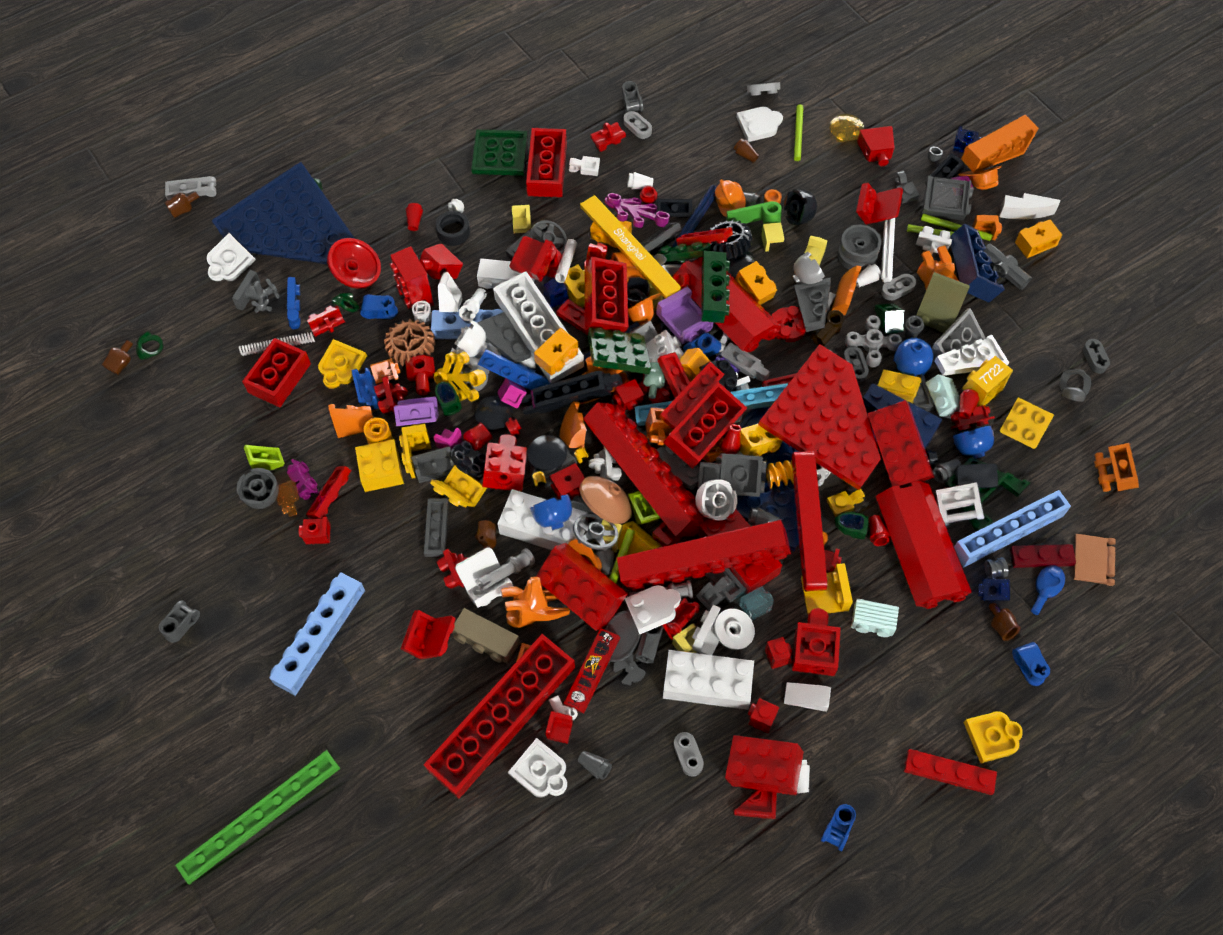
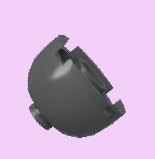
[237,468,279,509]

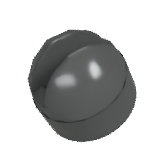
[927,147,943,162]

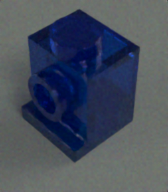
[953,126,982,152]
[543,278,568,308]
[978,579,1010,601]

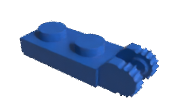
[287,277,301,329]

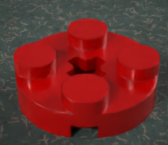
[772,306,806,342]

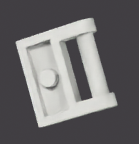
[936,482,984,526]

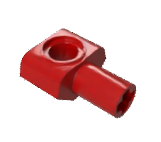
[405,355,435,395]

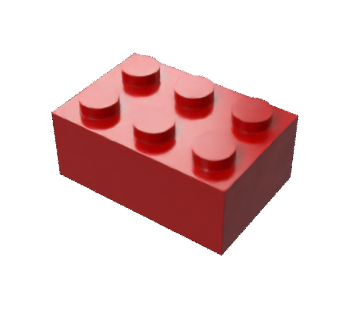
[390,246,434,310]
[242,338,311,407]
[725,735,804,795]

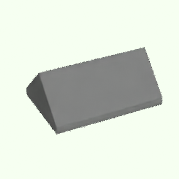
[932,308,986,361]

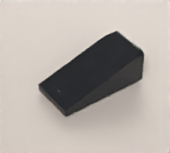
[930,153,965,189]

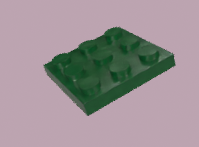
[471,129,528,176]
[588,327,651,374]

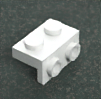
[692,605,721,655]

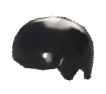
[627,277,650,306]

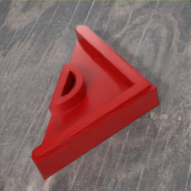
[734,790,777,819]

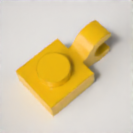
[827,489,865,518]

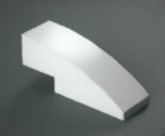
[999,193,1060,219]

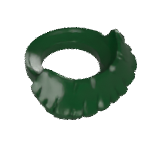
[332,293,359,312]
[136,331,164,360]

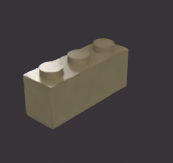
[452,608,520,664]

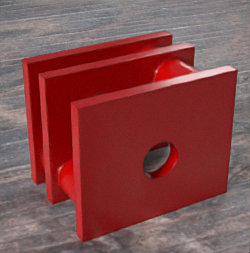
[549,463,585,500]

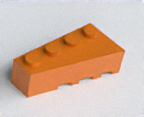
[961,115,1039,173]

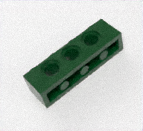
[701,251,730,323]

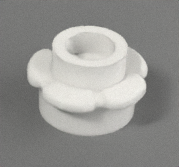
[448,199,464,213]

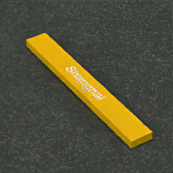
[580,195,681,299]

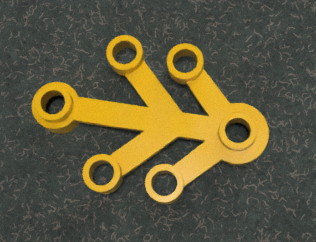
[434,352,486,402]

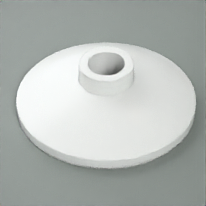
[714,609,755,650]

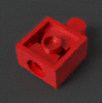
[482,434,527,492]
[792,608,841,676]

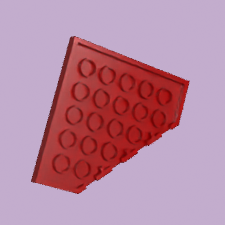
[758,344,881,490]

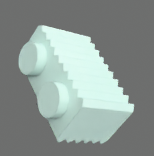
[926,374,960,419]
[851,599,899,637]

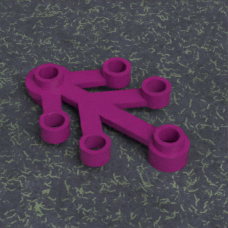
[604,193,670,228]

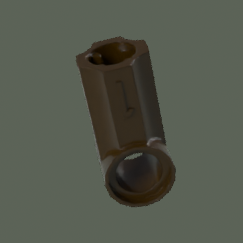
[811,310,844,346]

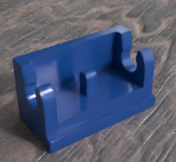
[351,368,380,410]

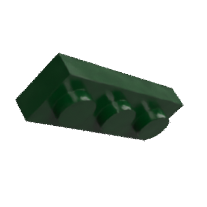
[657,242,711,262]

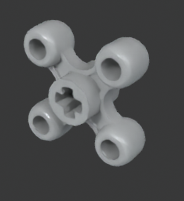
[845,315,902,367]

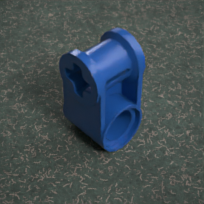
[360,294,398,319]
[683,333,722,358]
[1012,642,1050,686]
[821,804,856,852]

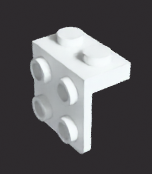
[646,330,684,363]
[455,547,514,608]

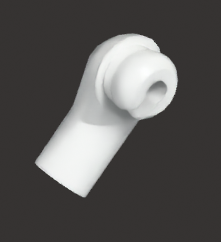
[549,695,578,720]

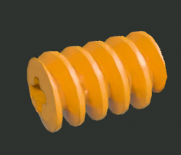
[766,460,794,489]

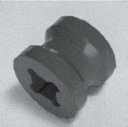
[984,557,1009,580]

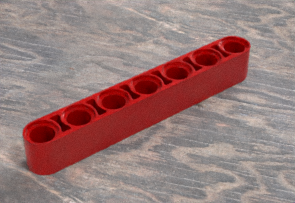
[792,451,827,592]

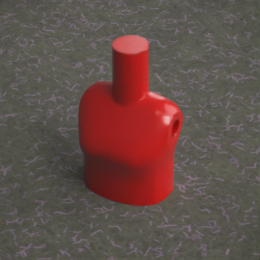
[463,422,493,451]

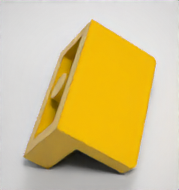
[617,521,662,555]

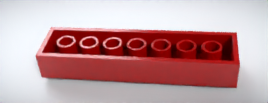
[583,402,709,537]
[617,520,791,592]
[424,634,575,799]

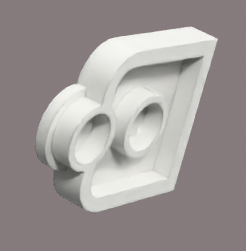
[736,107,783,142]
[207,233,256,281]
[625,585,681,634]
[508,738,567,797]

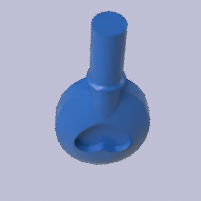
[1031,565,1065,615]

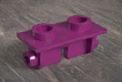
[287,459,319,500]

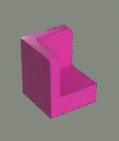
[497,378,527,408]
[434,428,463,450]

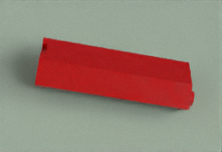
[672,257,782,352]
[876,481,972,609]

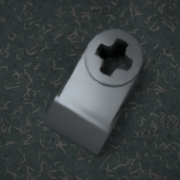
[622,81,643,113]
[159,600,200,643]

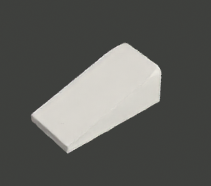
[784,682,831,712]

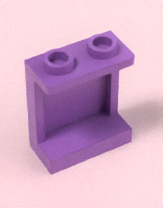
[656,286,714,344]
[394,396,439,426]

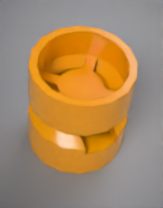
[363,418,393,444]

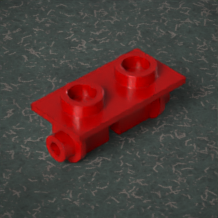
[951,405,995,431]
[662,597,700,640]

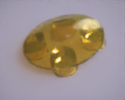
[830,114,864,142]

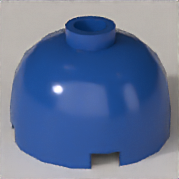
[894,338,934,376]
[953,426,995,459]
[530,494,572,531]

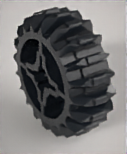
[708,219,752,260]

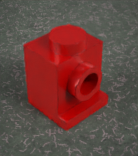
[299,517,331,544]
[765,637,792,669]

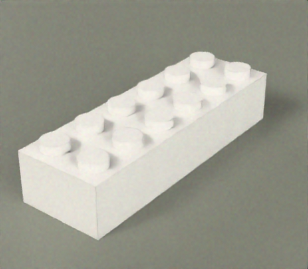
[493,271,584,384]

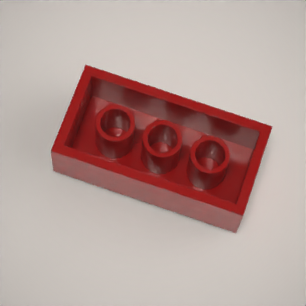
[526,128,567,197]
[584,257,628,333]
[663,382,747,469]
[868,400,935,488]
[698,509,782,596]
[536,543,628,631]

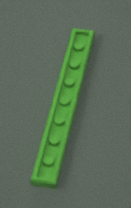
[175,750,340,885]

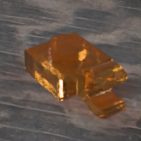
[277,480,299,517]

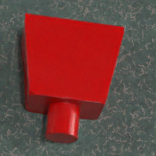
[857,126,894,166]
[419,244,463,279]

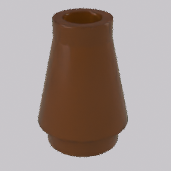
[734,139,760,163]

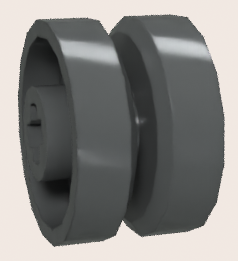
[837,225,882,272]

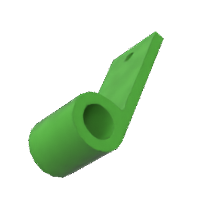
[727,201,782,224]

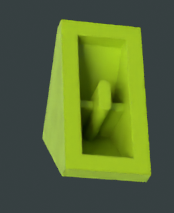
[244,445,285,471]
[628,491,660,524]

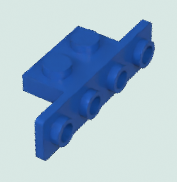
[478,350,551,390]

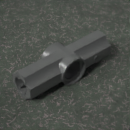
[984,244,1032,290]
[636,625,663,664]

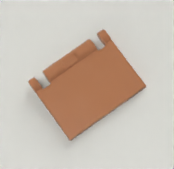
[1074,534,1116,586]

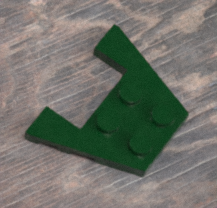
[945,457,1030,532]

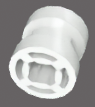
[412,300,432,326]

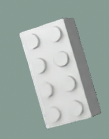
[498,489,588,550]
[663,650,754,710]

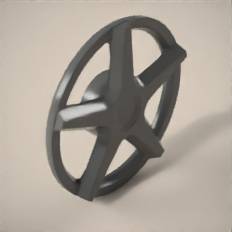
[529,220,567,254]
[573,514,618,551]

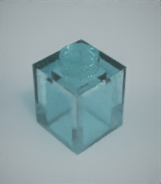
[739,586,774,621]

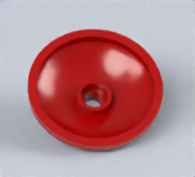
[327,238,381,288]

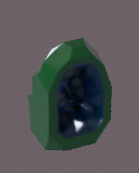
[435,381,462,416]
[835,512,868,539]

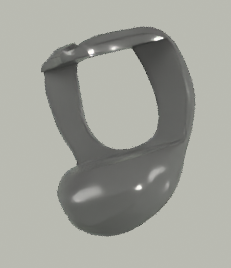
[1059,369,1091,402]

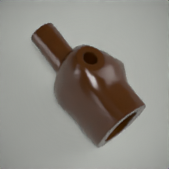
[164,191,200,218]
[101,340,133,375]
[475,520,497,549]
[989,603,1021,641]

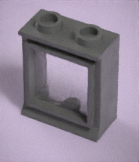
[921,175,973,220]

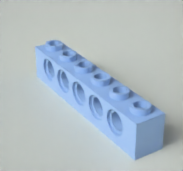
[431,309,503,339]
[954,490,1071,568]
[269,572,365,696]

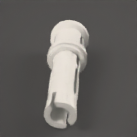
[459,288,487,321]

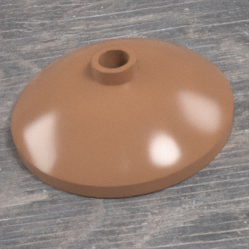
[580,476,632,524]

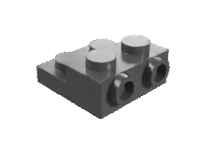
[720,453,766,497]

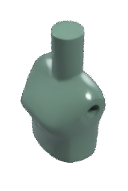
[643,362,666,399]

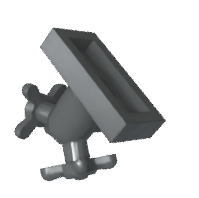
[232,270,280,313]

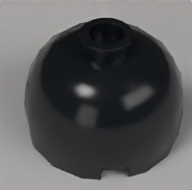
[784,189,818,225]

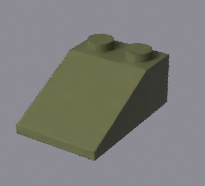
[916,272,970,333]

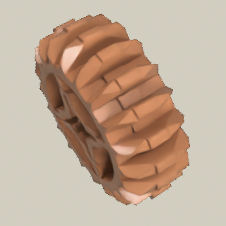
[384,318,435,366]

